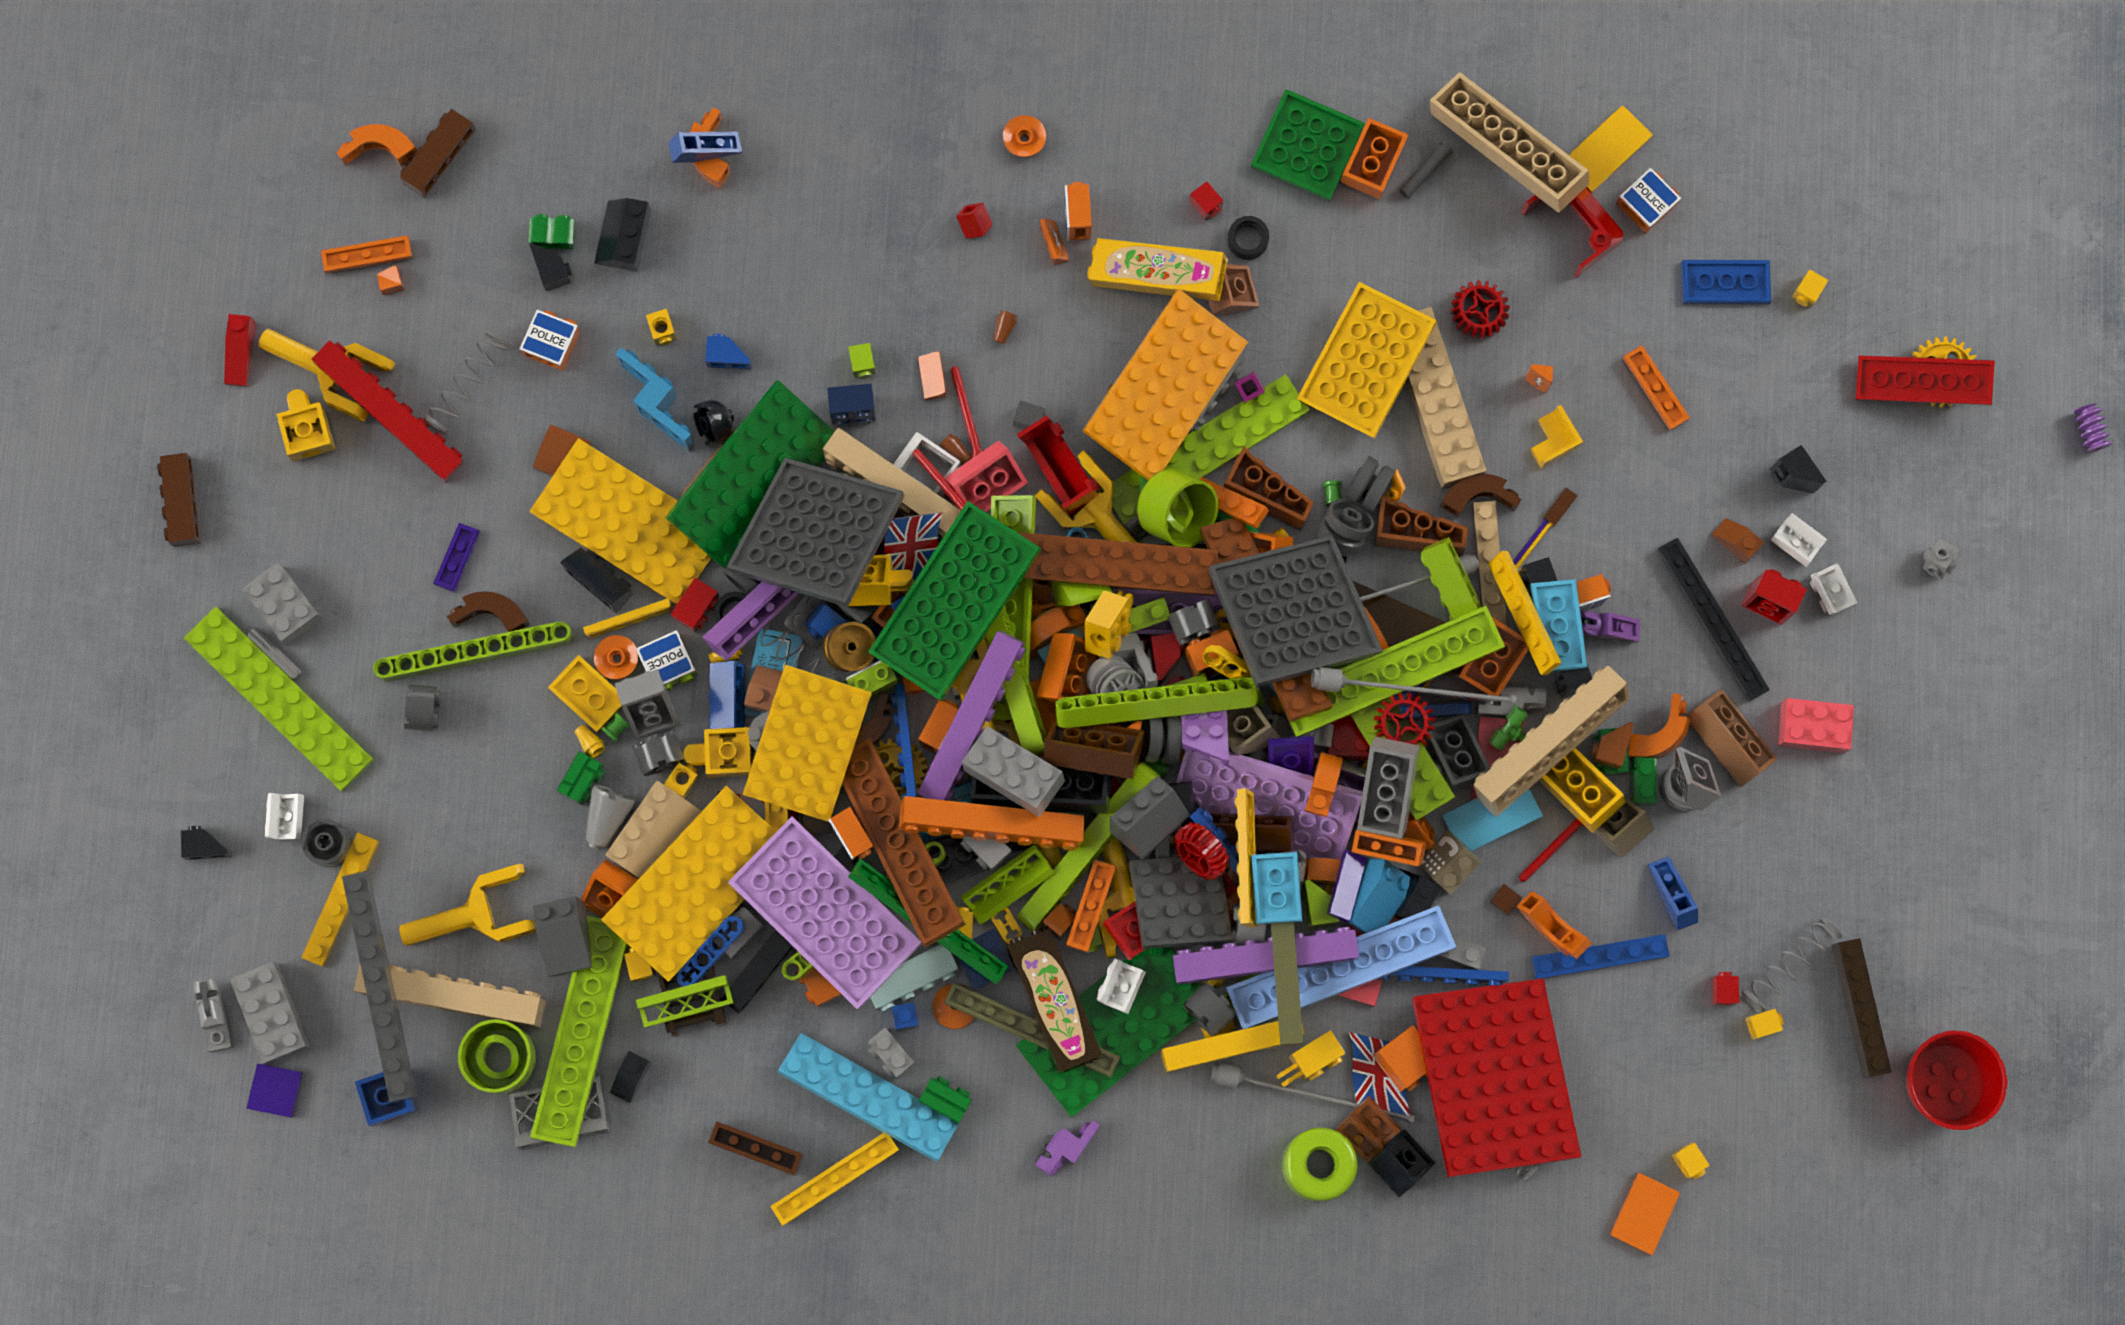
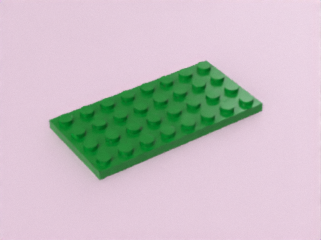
[665,380,835,570]
[868,501,1042,701]
[1015,947,1200,1118]

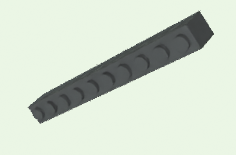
[342,871,417,1104]

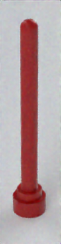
[951,366,984,460]
[913,449,966,511]
[1519,818,1583,882]

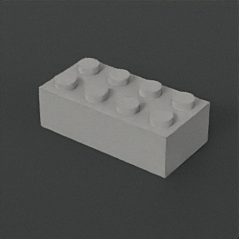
[961,726,1065,817]
[1357,737,1420,839]
[230,961,311,1065]

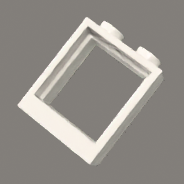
[893,432,961,498]

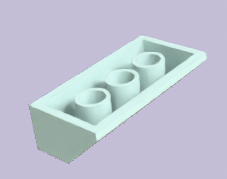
[870,944,959,1012]

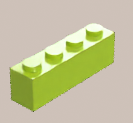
[1421,537,1482,621]

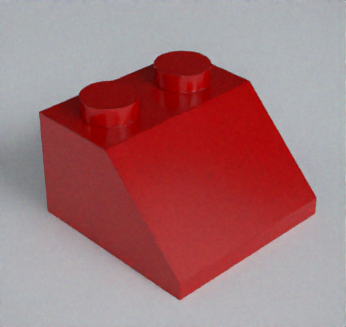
[1149,633,1184,687]

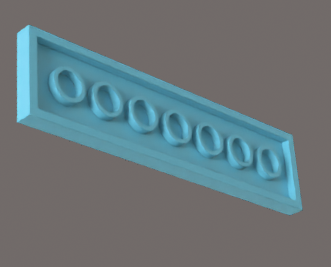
[778,1033,959,1162]

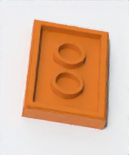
[1610,1172,1680,1255]

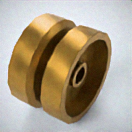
[822,622,876,673]

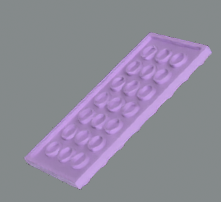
[1176,750,1363,860]
[728,817,922,1010]

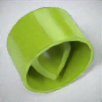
[1137,469,1218,548]
[458,1019,536,1095]
[1282,1127,1357,1202]

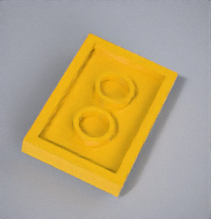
[548,655,622,733]

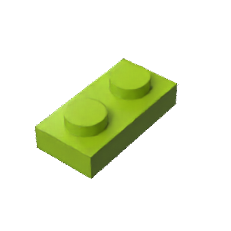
[1129,597,1170,633]

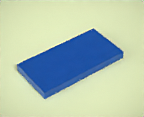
[1681,260,1771,304]

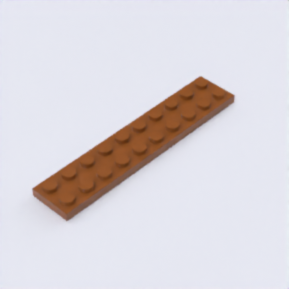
[1199,518,1333,722]
[1017,532,1218,596]
[842,738,966,948]

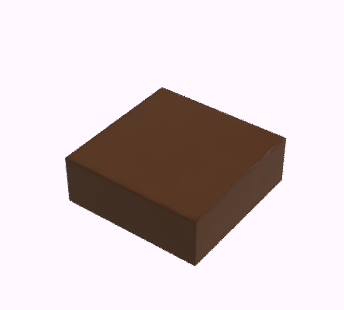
[1490,884,1522,916]

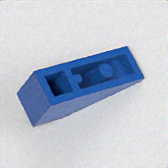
[668,132,742,163]
[1648,856,1698,930]

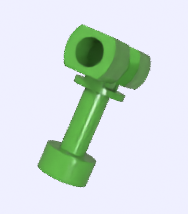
[1489,705,1528,751]

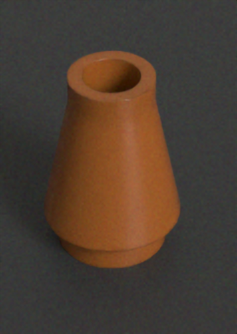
[993,310,1017,344]
[939,433,971,465]

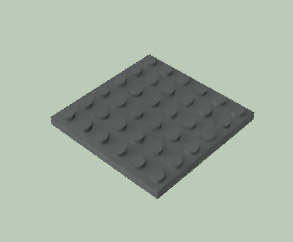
[727,458,905,607]
[1208,535,1383,687]

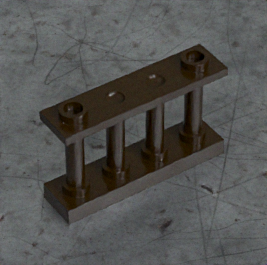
[657,953,727,1037]

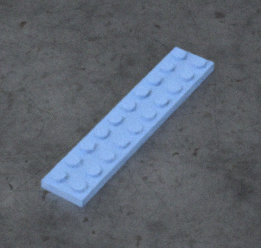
[1226,905,1456,1030]

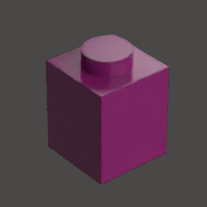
[1235,370,1265,402]

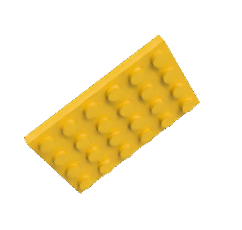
[1297,282,1438,439]
[742,664,872,822]

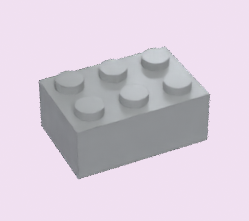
[242,562,323,646]
[615,669,679,740]

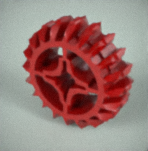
[1450,280,1510,339]
[1374,693,1435,750]
[1173,822,1230,880]

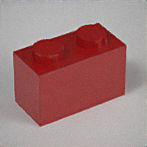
[671,577,719,632]

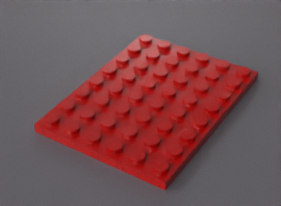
[1411,978,1582,1178]

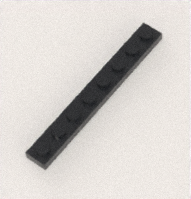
[1657,537,1770,702]

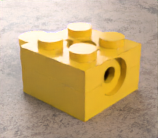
[276,389,336,462]
[848,554,914,606]
[1085,590,1134,659]
[683,727,753,778]
[1276,1030,1346,1087]

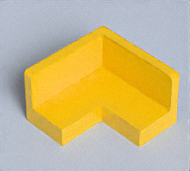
[1530,405,1583,469]

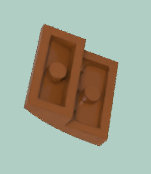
[533,424,591,476]
[1335,1096,1401,1163]

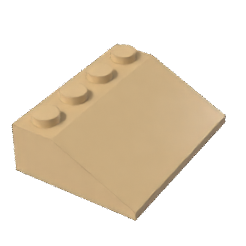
[605,780,702,879]

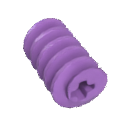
[2074,404,2113,453]

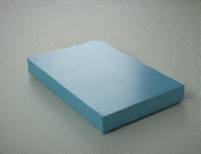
[1252,852,1302,924]

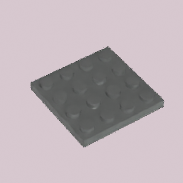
[1129,857,1233,949]

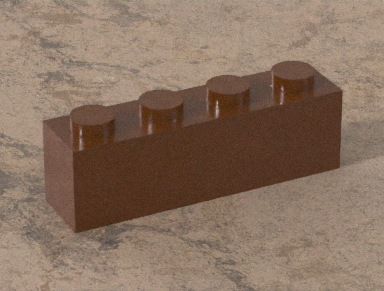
[400,108,476,198]
[157,453,201,547]
[1210,813,1294,852]
[708,1121,804,1176]

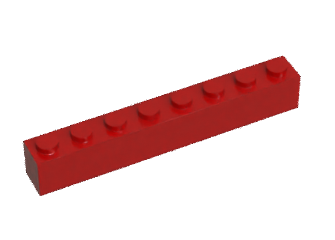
[311,340,464,483]

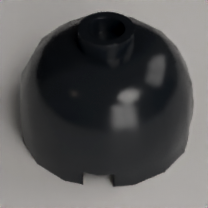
[693,400,734,446]

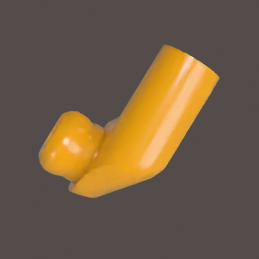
[1386,469,1406,502]

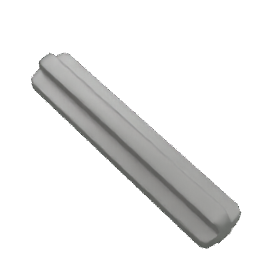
[248,628,302,680]

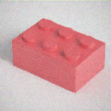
[945,441,1028,512]
[1778,698,1854,753]

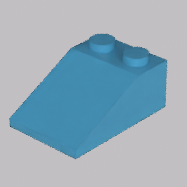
[1348,859,1410,934]

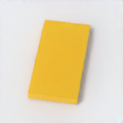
[1569,105,1653,194]

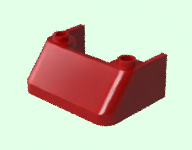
[1521,188,1624,278]
[1017,415,1100,516]

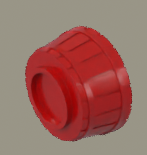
[1905,1030,2008,1130]

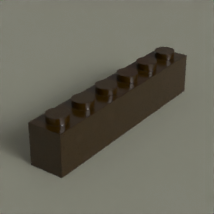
[1832,938,1892,1079]

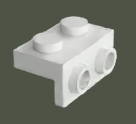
[1771,513,1827,567]
[1810,563,1858,615]
[265,793,304,841]
[1097,958,1146,1014]

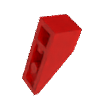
[224,314,257,387]

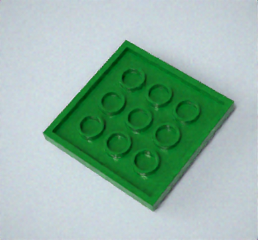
[1250,89,1365,202]

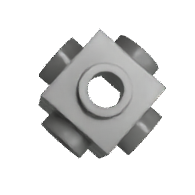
[1922,539,1959,579]

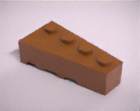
[1223,446,1314,530]
[1374,495,1468,557]

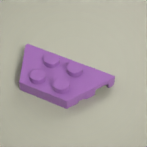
[1181,710,1229,765]

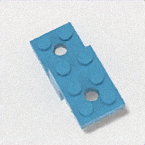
[615,347,695,451]

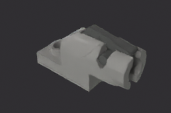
[1475,680,1546,719]
[193,978,233,1052]

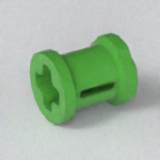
[1323,480,1344,507]
[601,713,631,742]

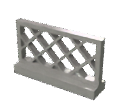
[509,1076,610,1150]

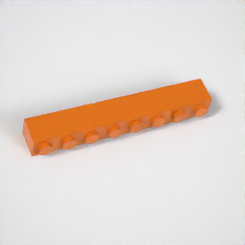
[899,796,1084,850]

